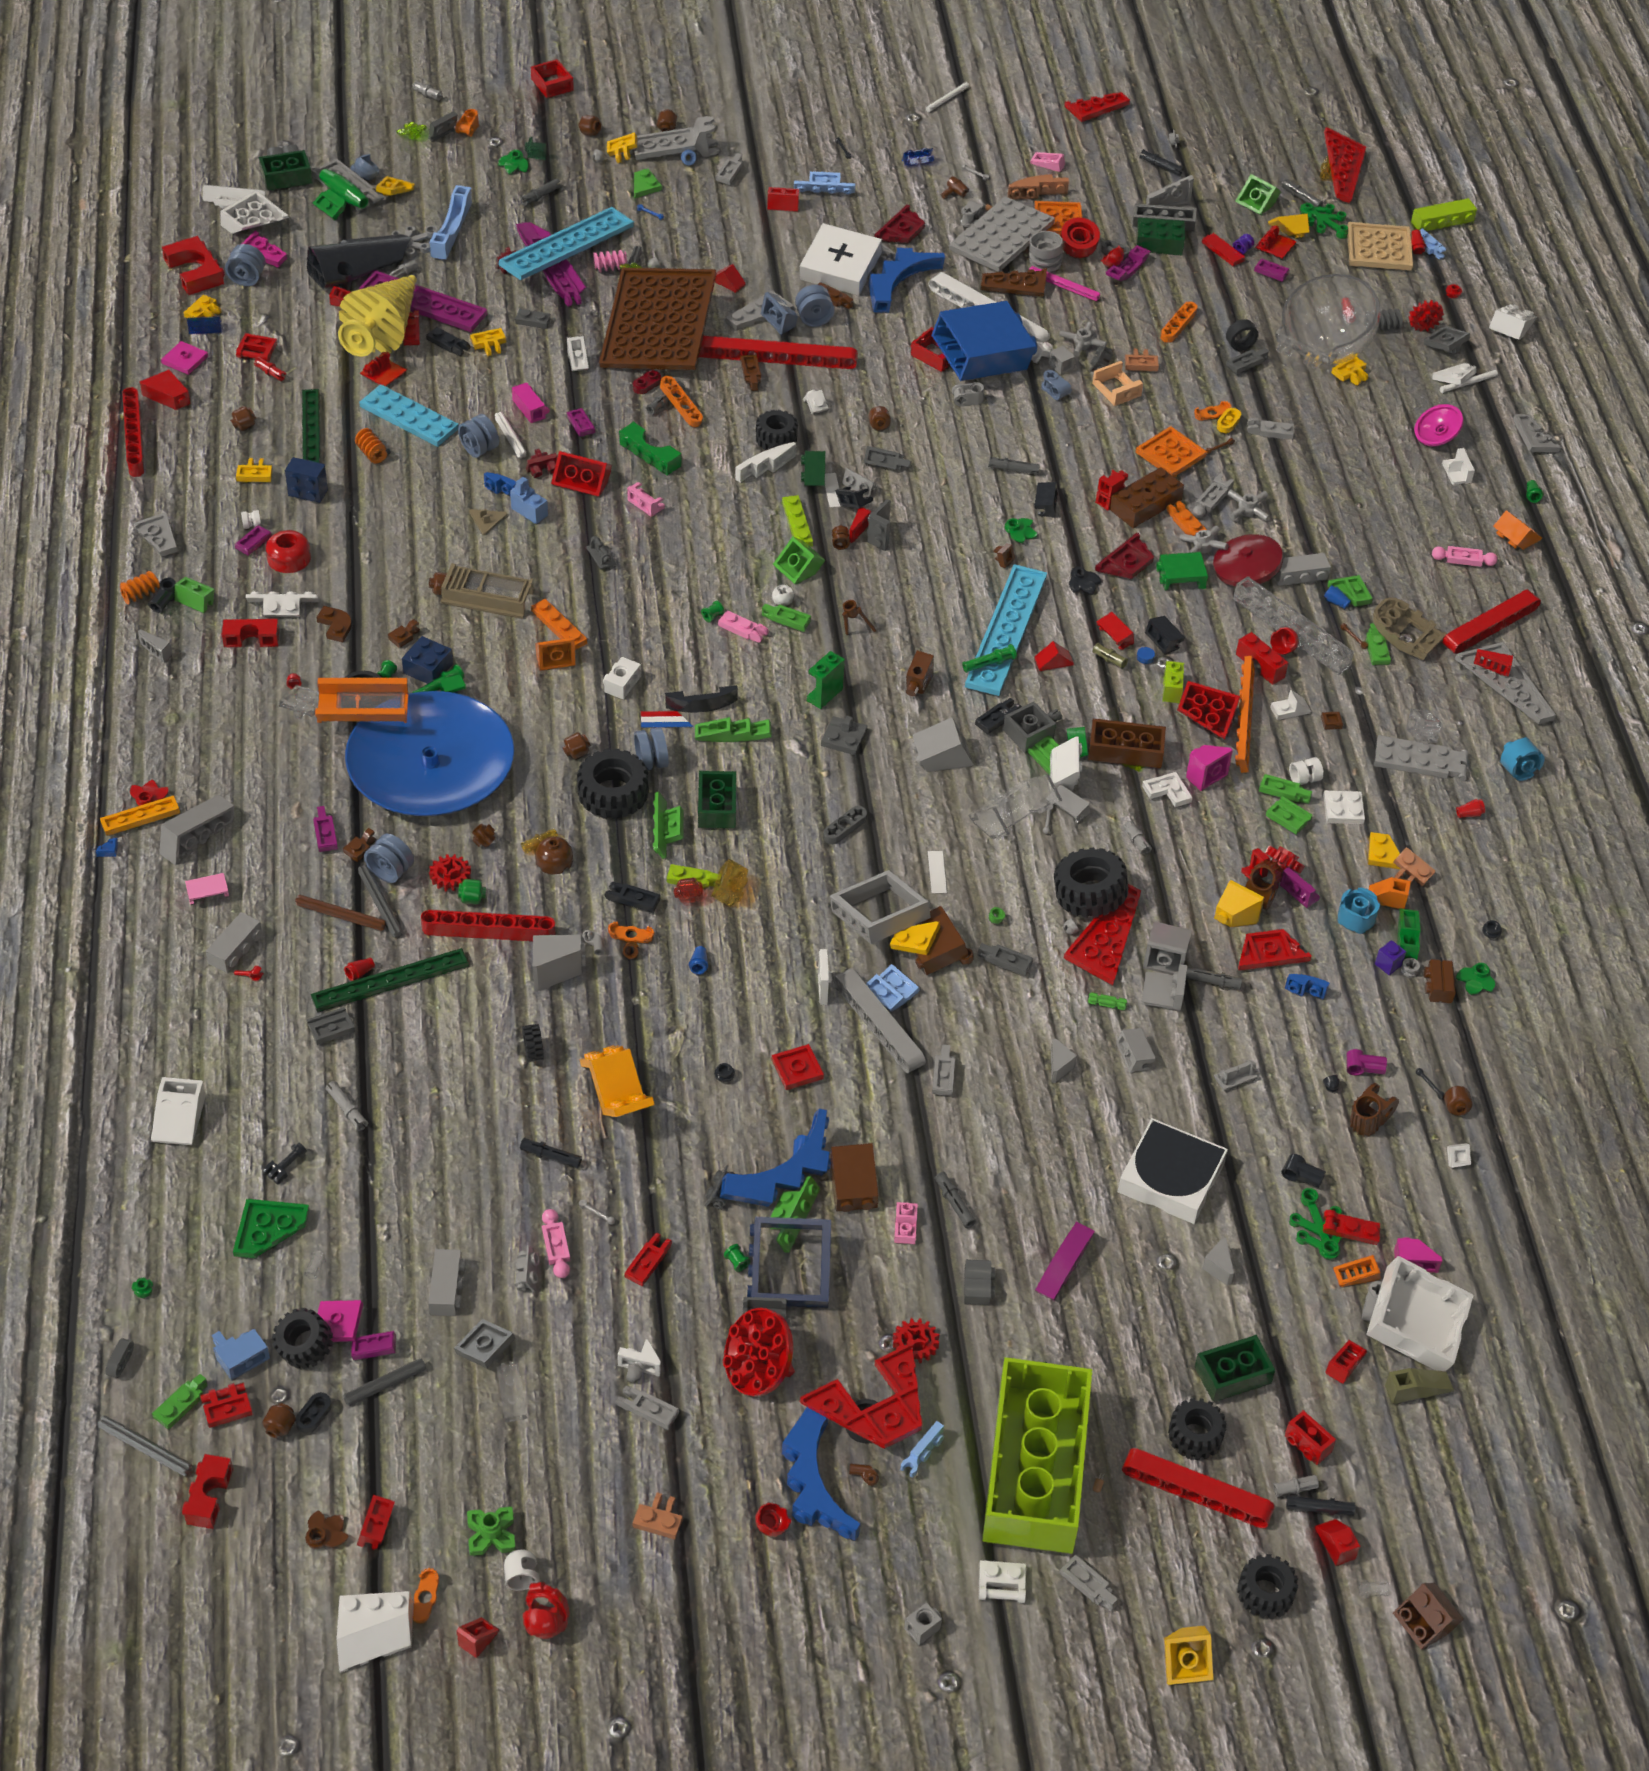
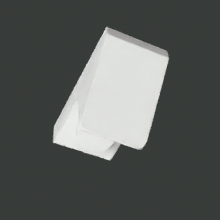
[567,336,589,372]
[1270,690,1311,720]
[618,1339,661,1377]

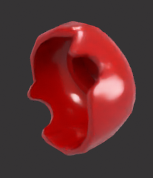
[1100,246,1124,268]
[1270,627,1299,655]
[755,1502,792,1537]

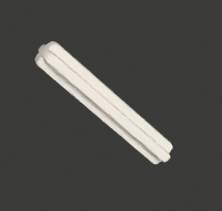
[495,412,526,459]

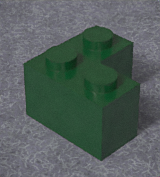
[801,451,826,486]

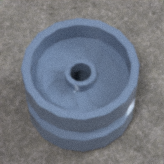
[225,244,266,286]
[795,284,835,327]
[458,414,499,458]
[634,727,669,770]
[364,833,414,883]

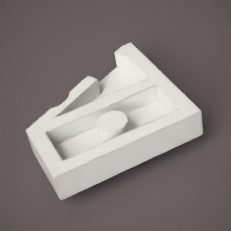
[1432,363,1476,385]

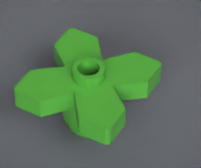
[467,1507,515,1556]

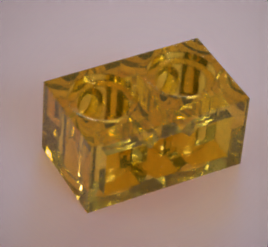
[711,859,749,907]

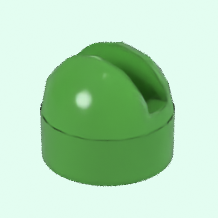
[988,907,1005,924]

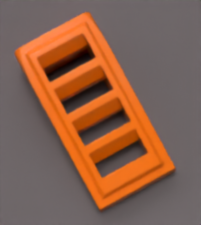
[1333,1255,1381,1287]

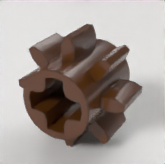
[472,824,495,847]

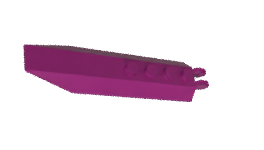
[515,222,586,306]

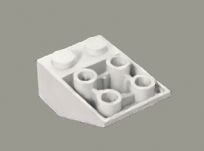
[1489,304,1537,340]
[1050,737,1082,791]
[151,1077,206,1145]

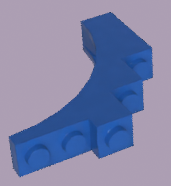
[869,248,945,313]
[720,1109,831,1207]
[782,1407,860,1541]

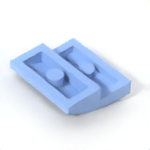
[866,964,920,1012]

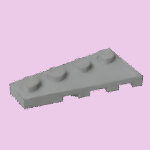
[725,291,794,330]

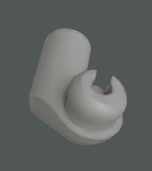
[582,930,604,955]

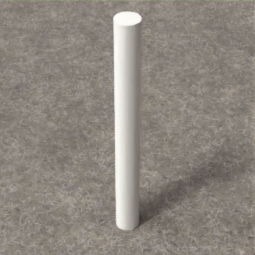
[926,82,969,112]
[1440,370,1498,393]

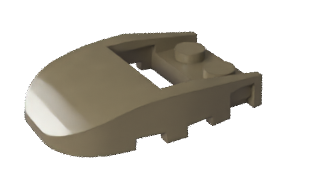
[1373,598,1447,661]

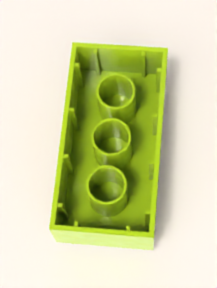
[982,1357,1092,1554]

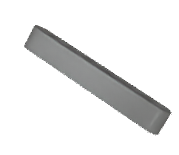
[833,968,926,1073]

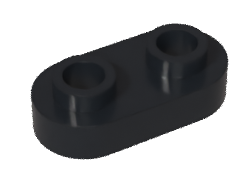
[295,1392,332,1433]

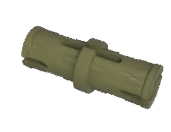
[1092,643,1128,669]

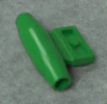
[312,169,369,221]

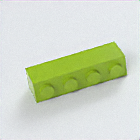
[1411,198,1477,231]

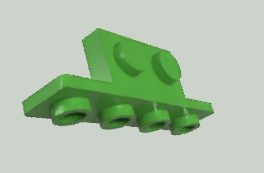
[653,791,684,859]
[770,1176,820,1253]

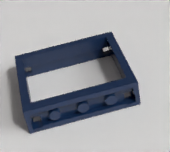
[747,1217,831,1308]

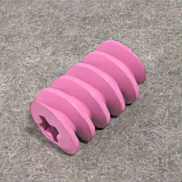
[593,250,627,272]

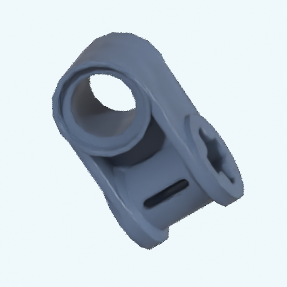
[1041,370,1072,400]

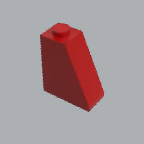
[139,369,191,410]

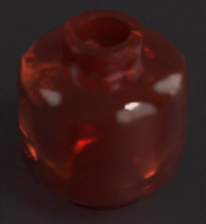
[674,877,703,904]

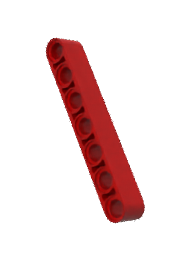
[123,387,145,477]
[1442,589,1541,654]
[421,910,556,942]
[1122,1448,1275,1528]

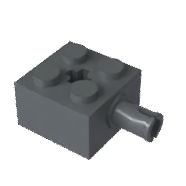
[1003,702,1062,753]

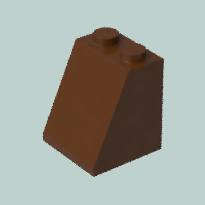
[830,1143,878,1212]

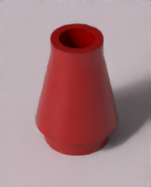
[1411,230,1426,254]
[1456,799,1485,818]
[344,957,375,981]

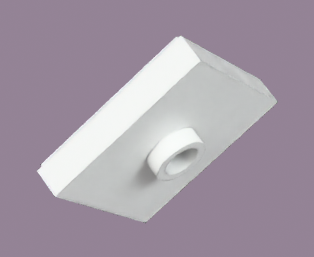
[818,949,832,1005]

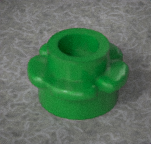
[132,1277,153,1298]

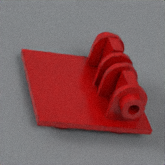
[1255,225,1297,259]
[360,351,407,387]

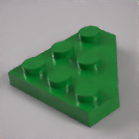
[233,1199,310,1258]

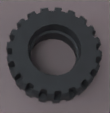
[577,748,649,819]
[1054,847,1129,918]

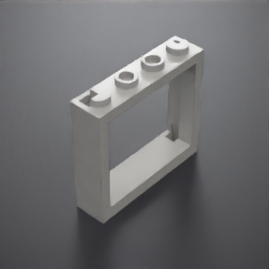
[830,870,931,944]

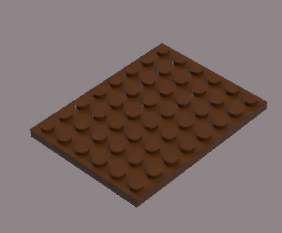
[599,268,717,370]

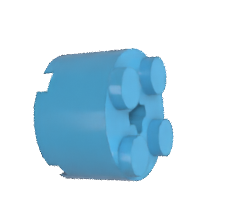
[1500,737,1545,781]
[1337,888,1380,934]

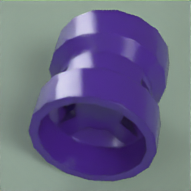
[1233,233,1255,254]

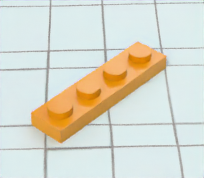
[100,795,180,836]

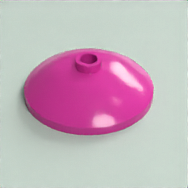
[1414,404,1464,446]

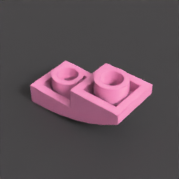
[894,1202,918,1244]

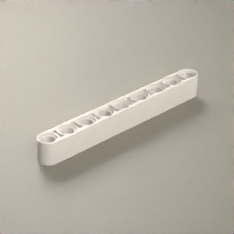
[928,272,1050,343]

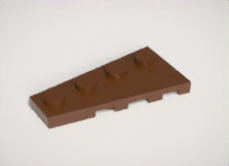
[981,268,1047,297]

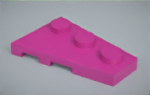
[242,230,287,267]

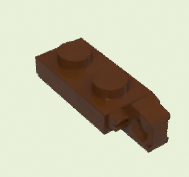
[817,282,853,310]
[740,355,761,391]

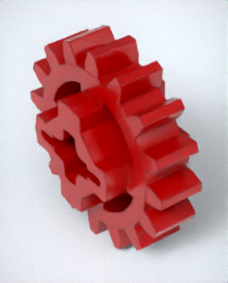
[1408,300,1444,332]
[1265,846,1305,874]
[429,854,471,891]
[893,1318,940,1363]

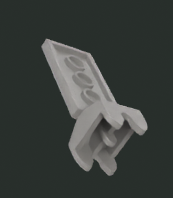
[634,116,720,160]

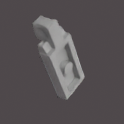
[716,153,743,185]
[932,1045,955,1096]
[1060,1555,1118,1611]

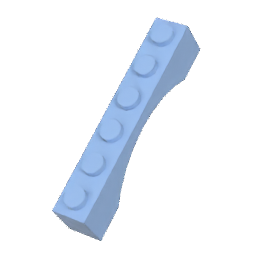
[430,185,472,260]

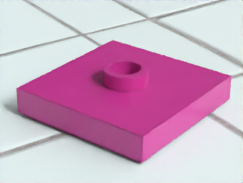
[161,341,208,375]
[318,1300,363,1342]

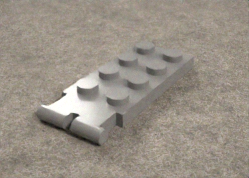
[312,159,384,211]
[1374,735,1468,781]

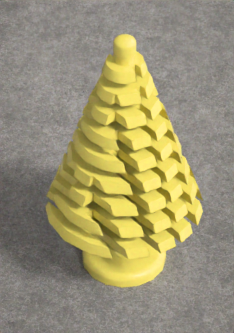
[338,275,417,357]

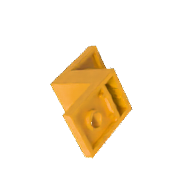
[579,1045,655,1117]

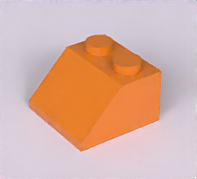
[1493,510,1542,550]
[535,637,575,671]

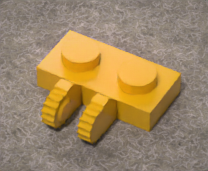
[607,133,637,163]
[184,294,222,323]
[470,328,506,356]
[1331,356,1369,385]
[236,458,273,482]

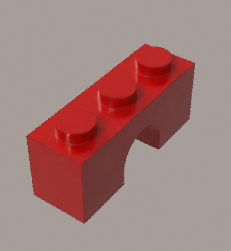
[222,619,280,648]
[1236,632,1289,685]
[182,1454,234,1529]

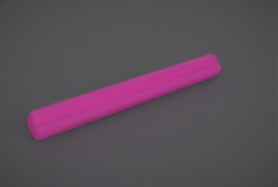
[1029,266,1100,301]

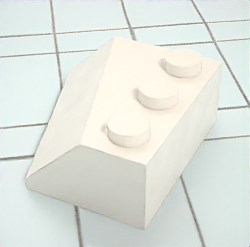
[220,191,289,234]
[337,1591,414,1673]

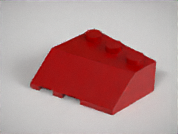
[1177,681,1240,740]

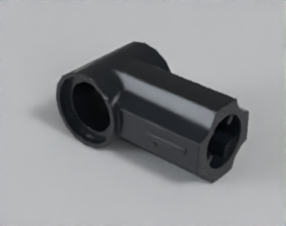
[148,577,176,613]
[1281,1154,1326,1188]

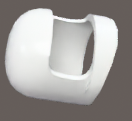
[504,1550,540,1591]

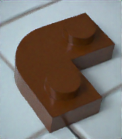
[316,606,352,643]

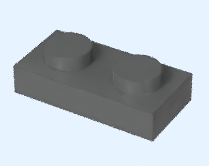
[515,309,551,329]

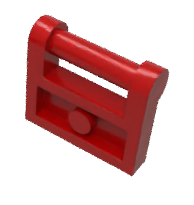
[236,333,277,362]

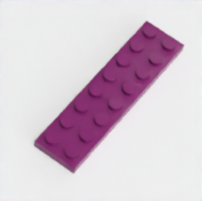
[359,271,488,332]

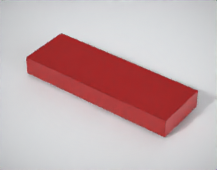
[1202,233,1245,266]

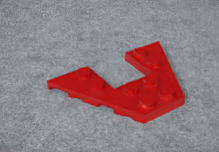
[800,1342,922,1449]

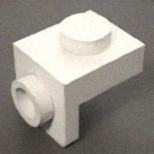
[1031,341,1053,363]
[803,390,828,414]

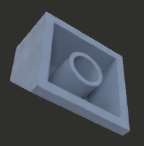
[760,292,798,335]

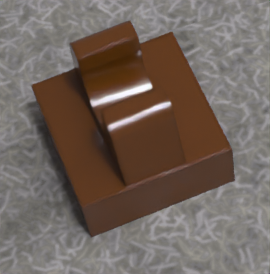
[993,543,1015,568]

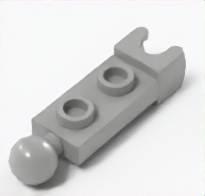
[1192,474,1234,518]

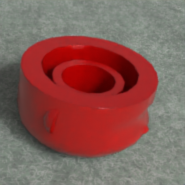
[1060,217,1100,258]
[266,530,311,573]

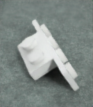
[203,185,265,208]
[246,592,319,617]

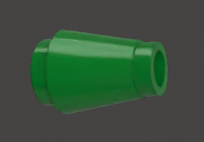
[1526,480,1543,503]

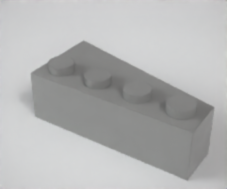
[160,795,234,865]

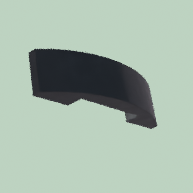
[665,685,738,713]

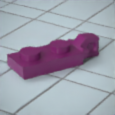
[313,806,338,852]

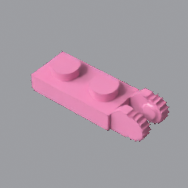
[718,610,769,643]

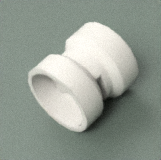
[241,510,261,529]

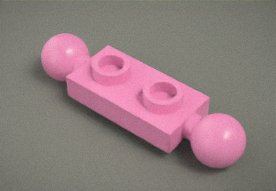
[1432,546,1498,567]
[542,1209,570,1278]

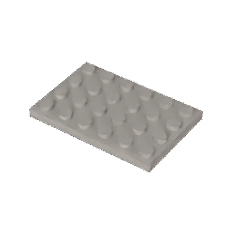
[949,196,1055,272]

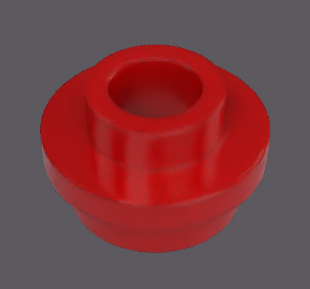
[1446,284,1462,299]

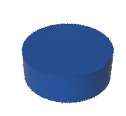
[1136,647,1155,664]

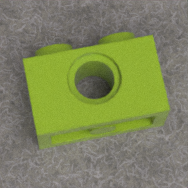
[1162,661,1184,703]

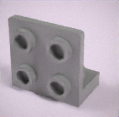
[1142,964,1187,1010]

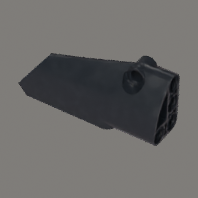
[307,234,411,290]

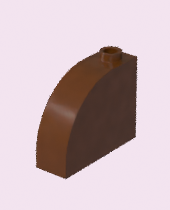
[915,906,968,975]

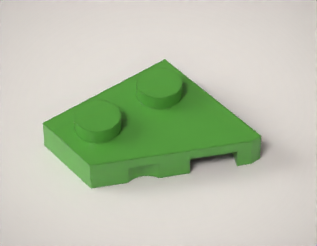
[634,169,662,198]
[1327,575,1372,607]

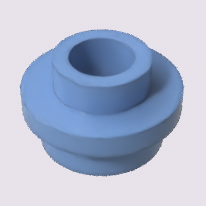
[681,150,696,165]

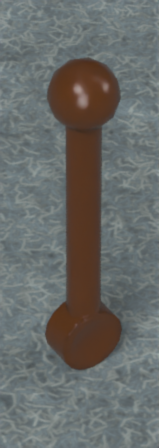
[1206,438,1235,454]
[1341,623,1368,649]

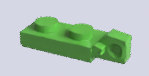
[761,604,811,632]
[1366,623,1391,665]
[1259,774,1312,804]
[152,1374,208,1430]

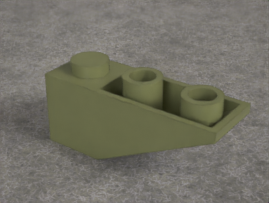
[1385,1368,1454,1404]

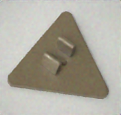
[469,509,507,535]

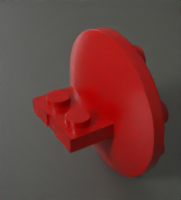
[723,1308,795,1396]

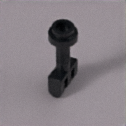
[262,1143,307,1184]

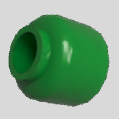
[458,879,486,904]

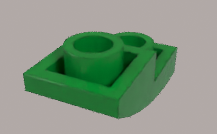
[1066,727,1088,758]

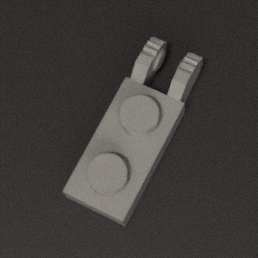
[1247,418,1294,440]
[615,1386,679,1430]

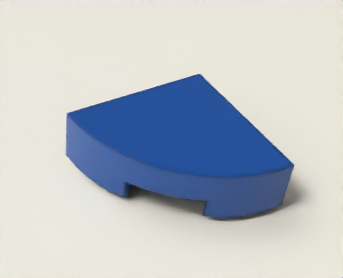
[96,838,118,857]

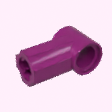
[1346,1049,1387,1076]

